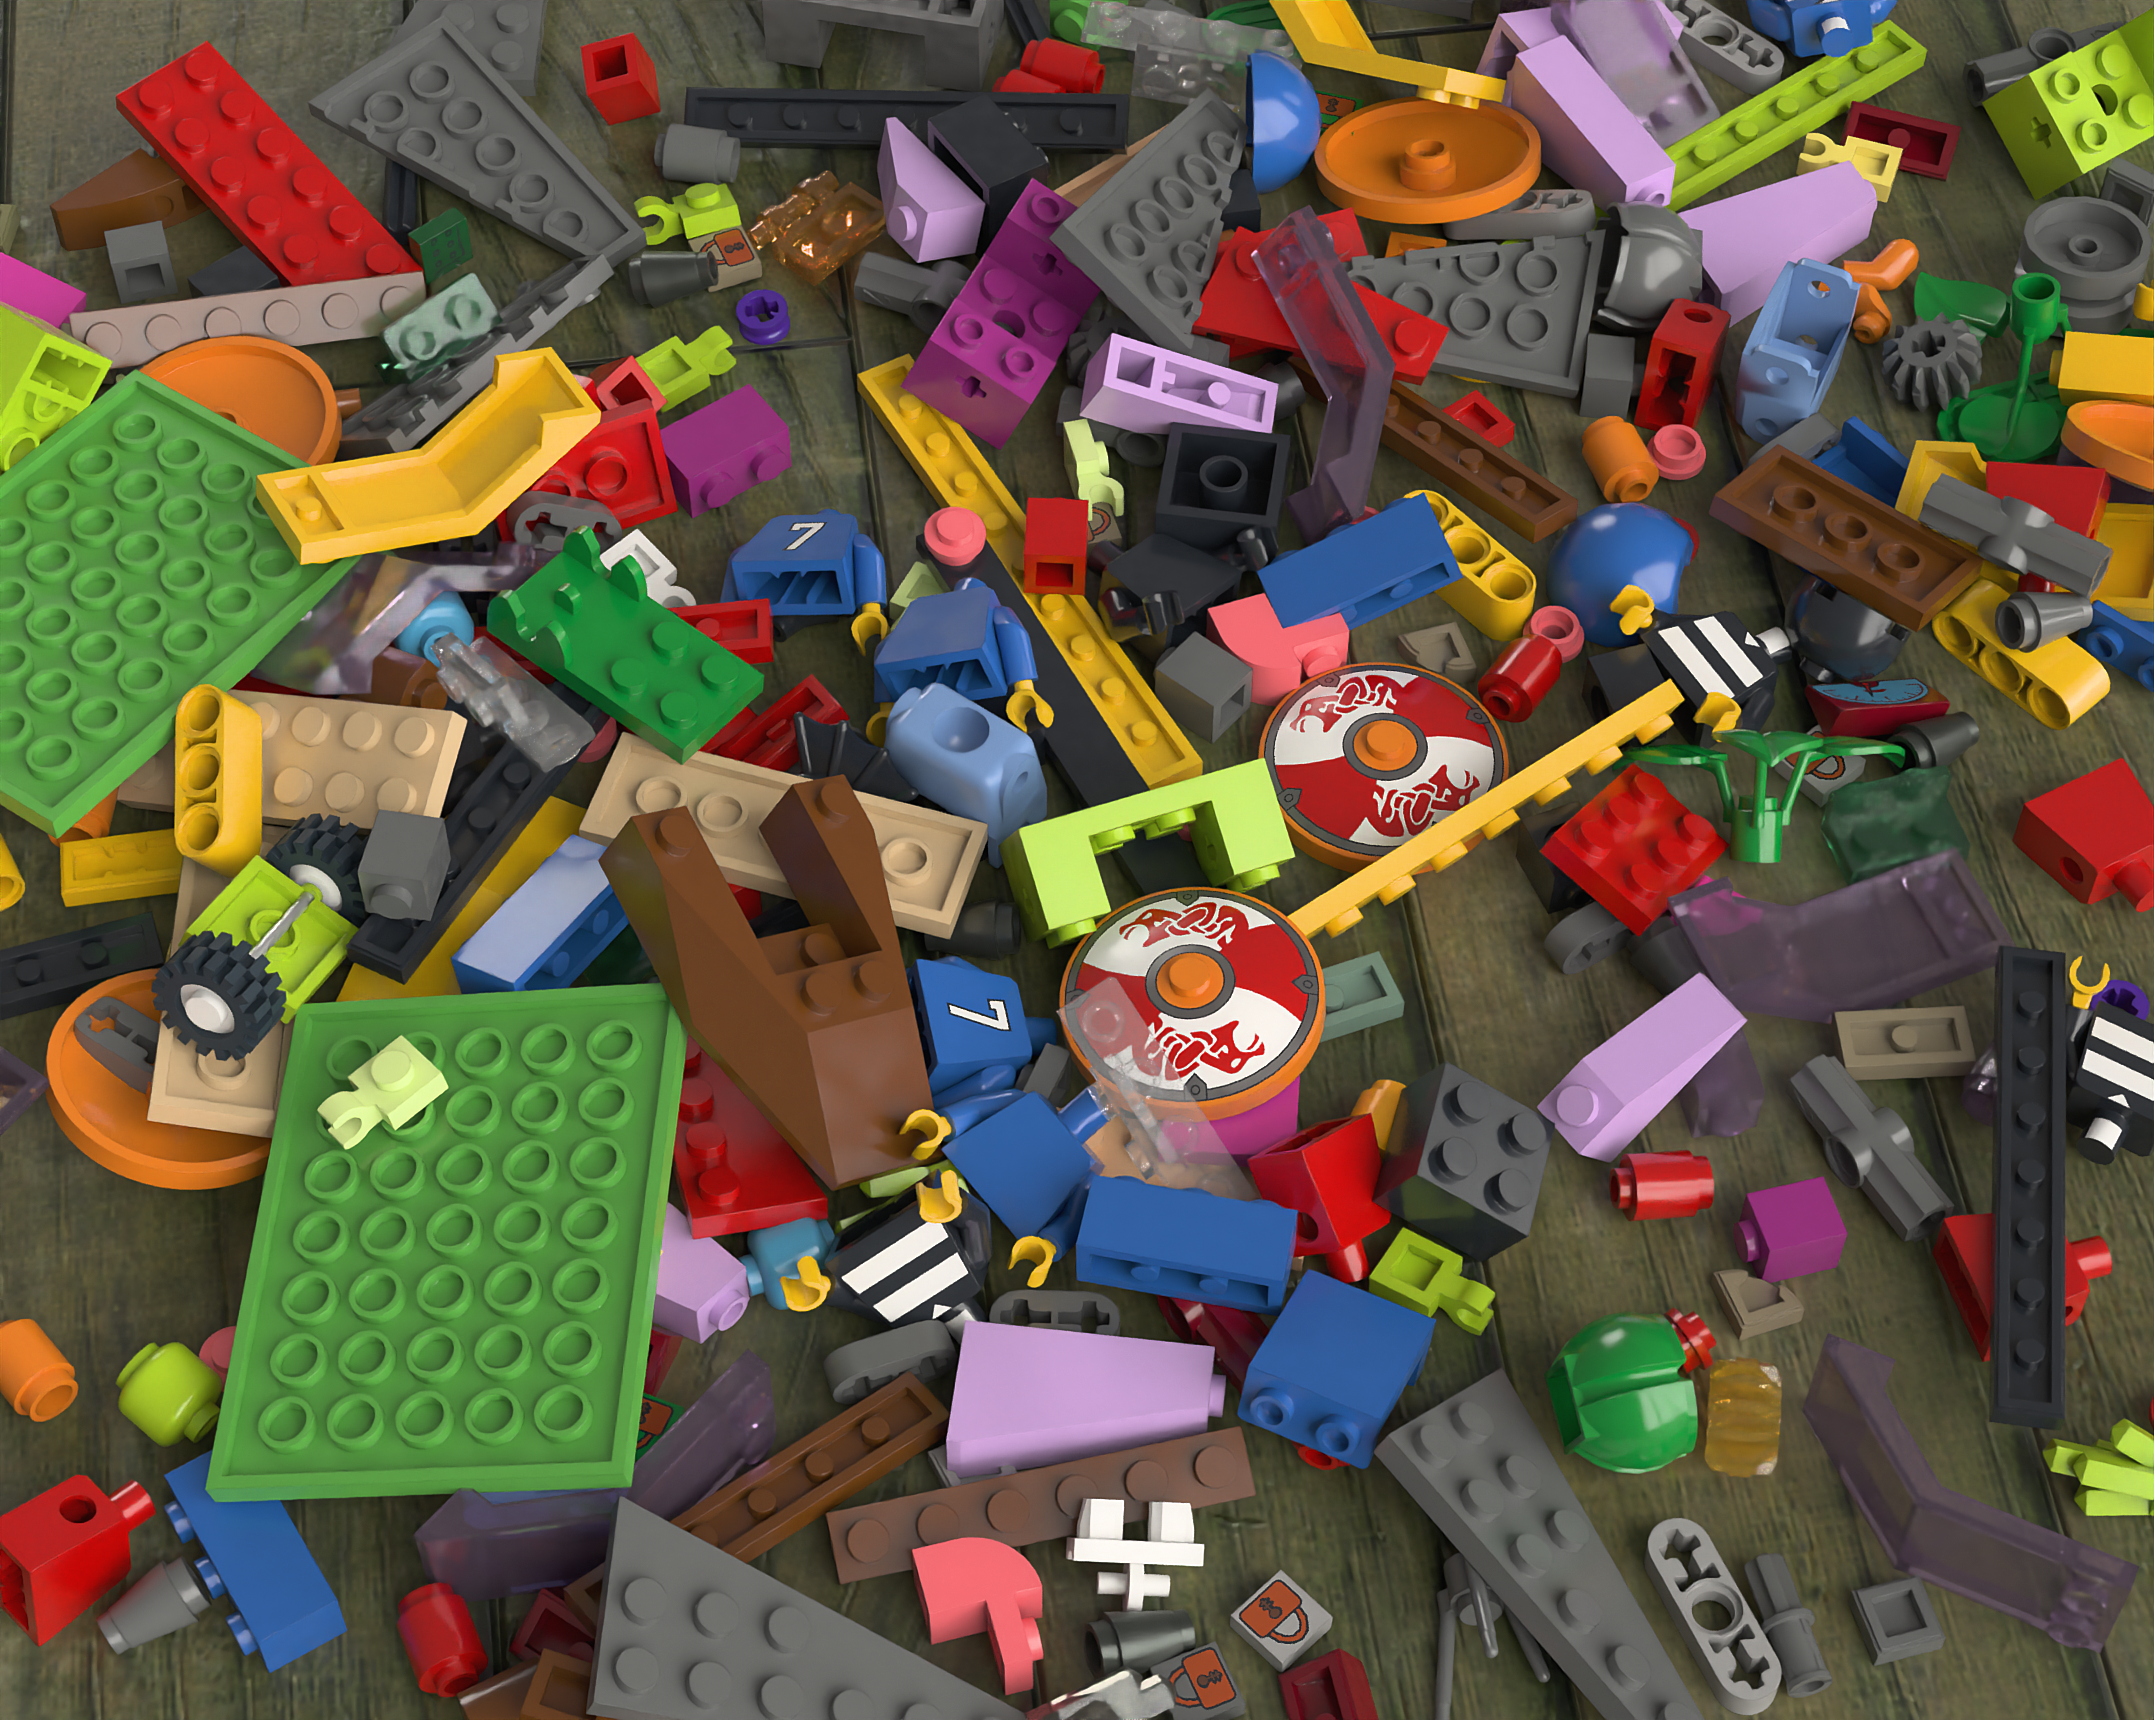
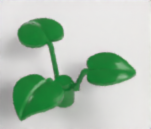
[1914,271,2154,463]
[1612,729,1905,863]

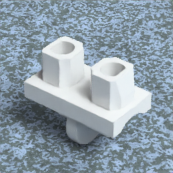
[1066,1498,1204,1612]

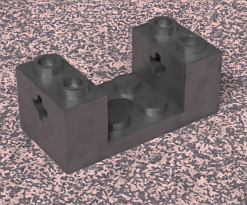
[762,0,1004,92]

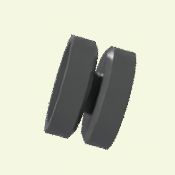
[2010,196,2153,338]

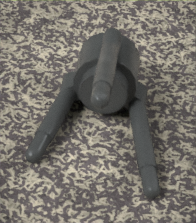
[1435,1552,1550,1720]

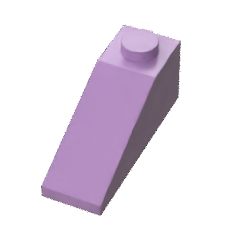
[877,117,985,263]
[1079,333,1279,435]
[1537,973,1747,1163]

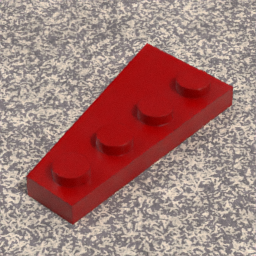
[1191,226,1450,386]
[672,1034,828,1240]

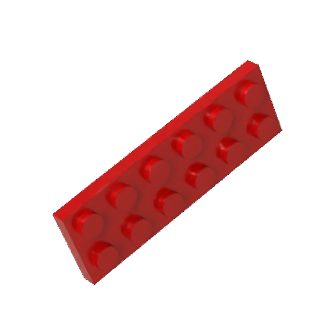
[116,41,424,287]

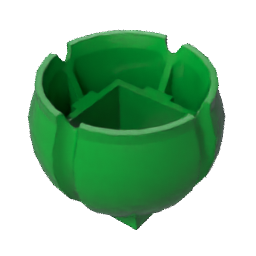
[1544,1311,1698,1474]

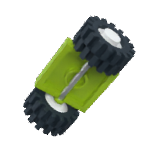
[151,813,371,1061]

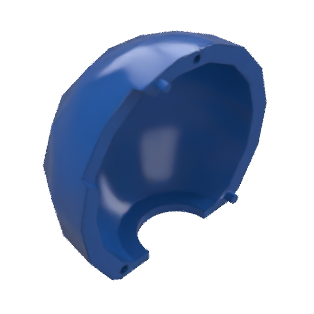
[1245,49,1322,195]
[1546,502,1694,647]

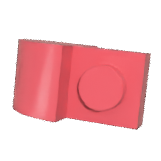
[1206,593,1350,706]
[912,1537,1043,1696]

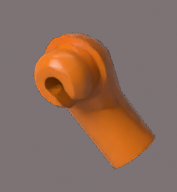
[1841,239,1919,291]
[1818,280,1892,344]

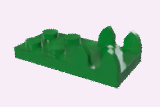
[487,525,764,765]

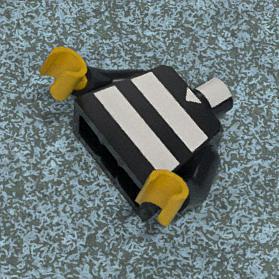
[1609,585,1792,749]
[2066,956,2154,1165]
[779,1168,993,1344]

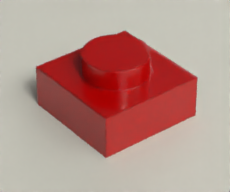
[1442,390,1515,448]

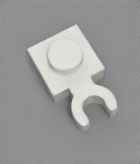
[600,528,696,608]

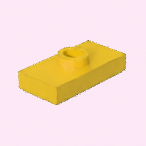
[60,828,183,907]

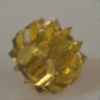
[1705,1357,1782,1478]

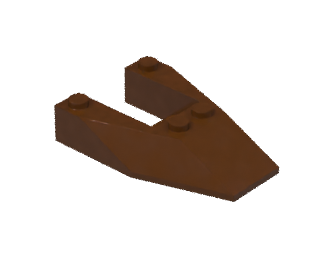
[598,774,944,1191]

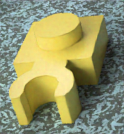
[1796,133,1903,203]

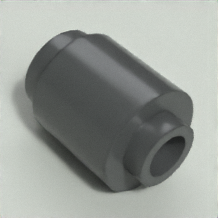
[654,123,740,185]

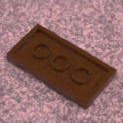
[1709,444,1985,633]

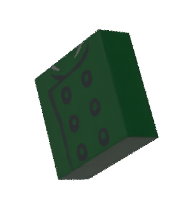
[408,207,473,285]

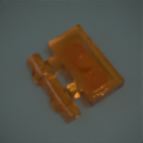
[745,170,887,286]

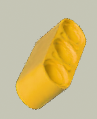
[1403,490,1537,642]
[1932,580,2110,731]
[174,684,262,878]

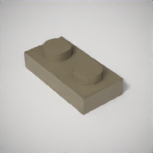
[1830,1006,1976,1081]

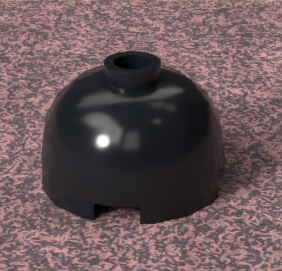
[1784,572,1912,684]

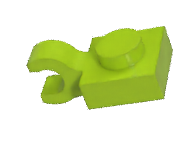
[634,183,742,245]
[635,326,736,414]
[1369,1227,1495,1335]

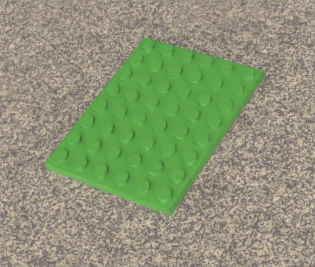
[0,369,391,839]
[205,983,688,1502]

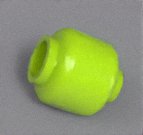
[116,1342,223,1447]

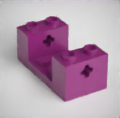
[900,178,1101,450]

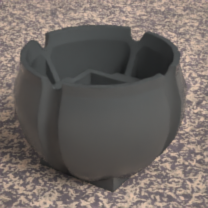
[1591,200,1703,334]

